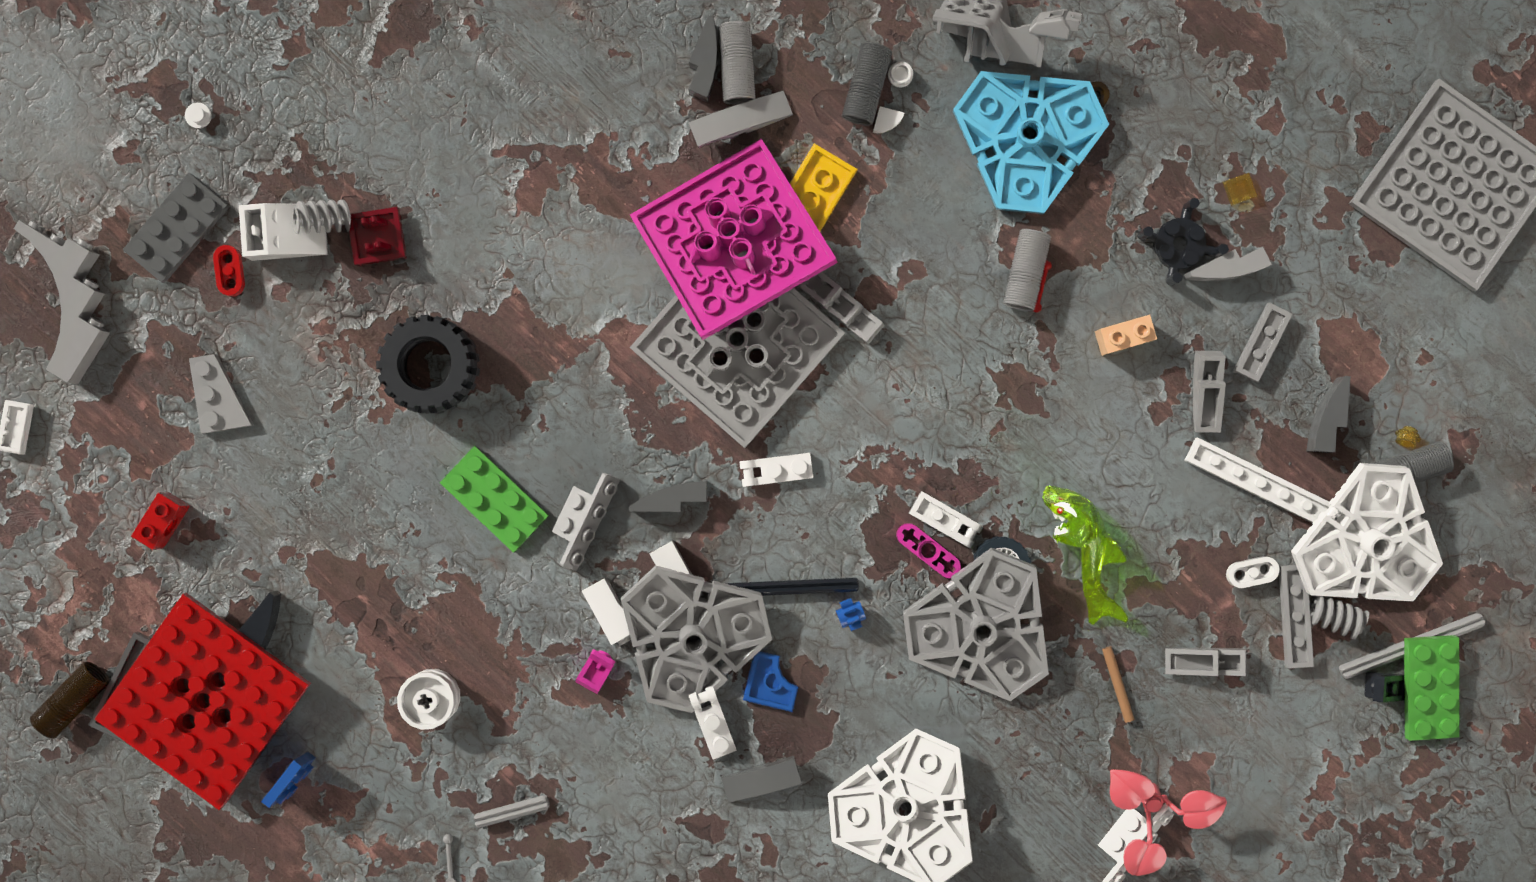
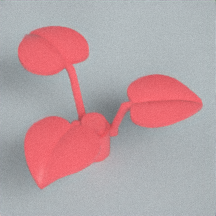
[1110,770,1227,876]

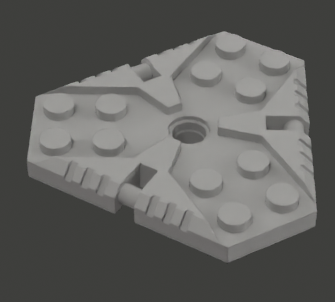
[903,548,1049,701]
[621,565,772,713]

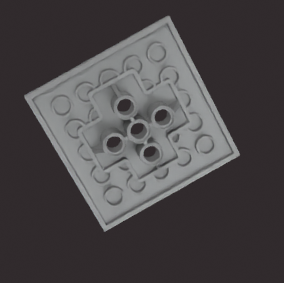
[630,233,845,448]

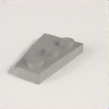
[189,354,254,434]

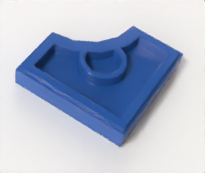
[743,651,798,712]

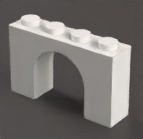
[582,541,703,646]

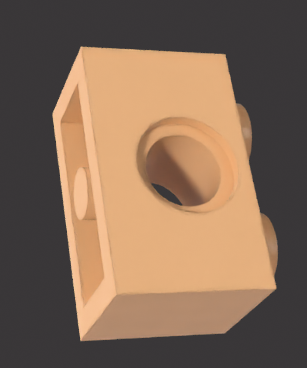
[1095,315,1157,356]

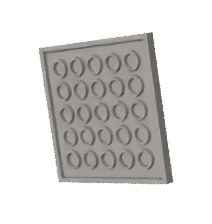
[1349,79,1536,291]

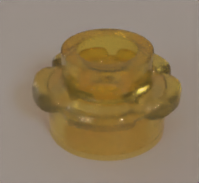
[1395,426,1421,448]

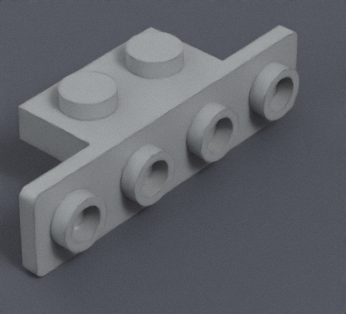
[552,473,620,571]

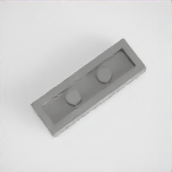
[1233,303,1292,383]

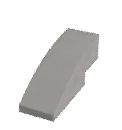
[1184,247,1272,281]
[1193,351,1226,433]
[1165,648,1247,676]

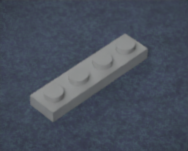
[1279,564,1314,668]

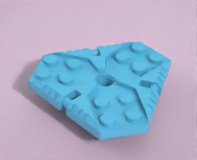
[953,71,1109,214]

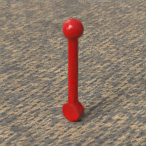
[1033,260,1052,313]

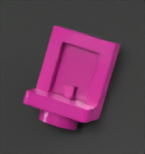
[575,649,615,694]

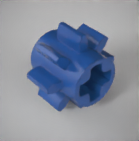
[836,598,866,631]

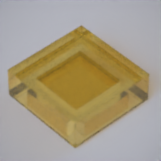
[1223,173,1257,206]

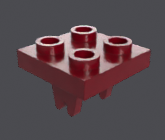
[349,207,407,266]

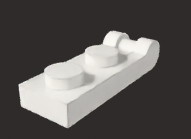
[740,453,813,487]
[909,491,983,549]
[689,686,737,759]

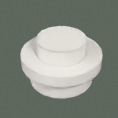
[888,62,913,88]
[185,103,211,129]

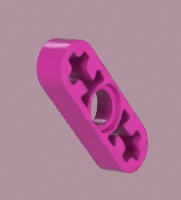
[896,523,961,578]

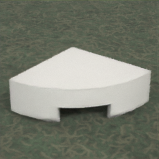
[873,106,904,133]

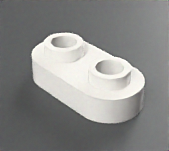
[1226,557,1279,588]

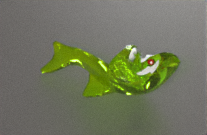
[1043,486,1128,625]

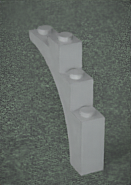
[13,220,110,384]

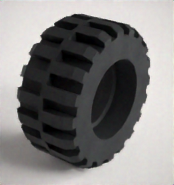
[376,315,480,414]

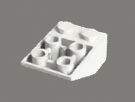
[239,203,328,261]

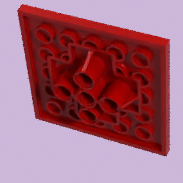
[95,593,311,810]

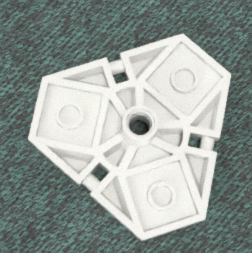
[1291,463,1443,601]
[828,729,973,882]

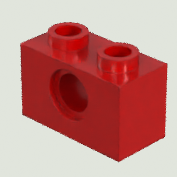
[131,492,191,550]

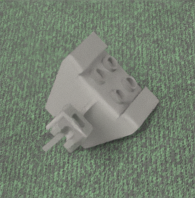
[933,0,1082,67]

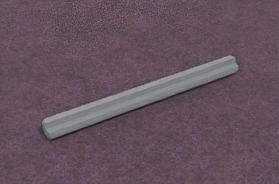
[1339,613,1485,679]

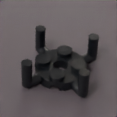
[1137,198,1229,286]

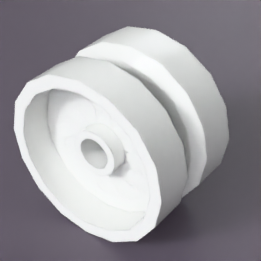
[397,669,460,730]

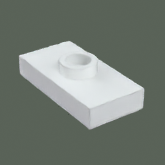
[0,400,34,455]

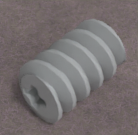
[293,199,351,234]
[1310,596,1369,640]

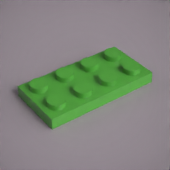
[440,446,550,553]
[1404,635,1459,741]

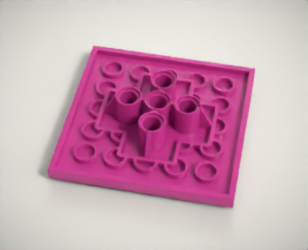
[630,139,838,340]

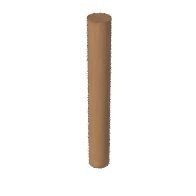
[1102,646,1135,723]

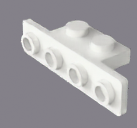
[1098,803,1174,882]

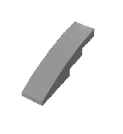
[689,91,793,148]
[797,272,884,344]

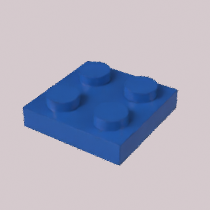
[261,752,316,808]

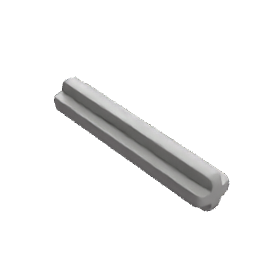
[474,795,549,828]

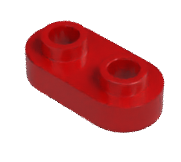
[213,245,245,297]

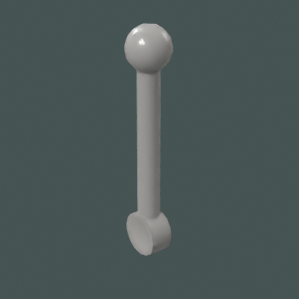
[443,834,456,882]

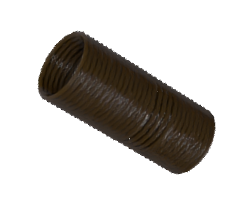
[30,661,109,739]

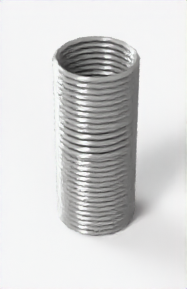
[718,21,756,105]
[1003,229,1052,311]

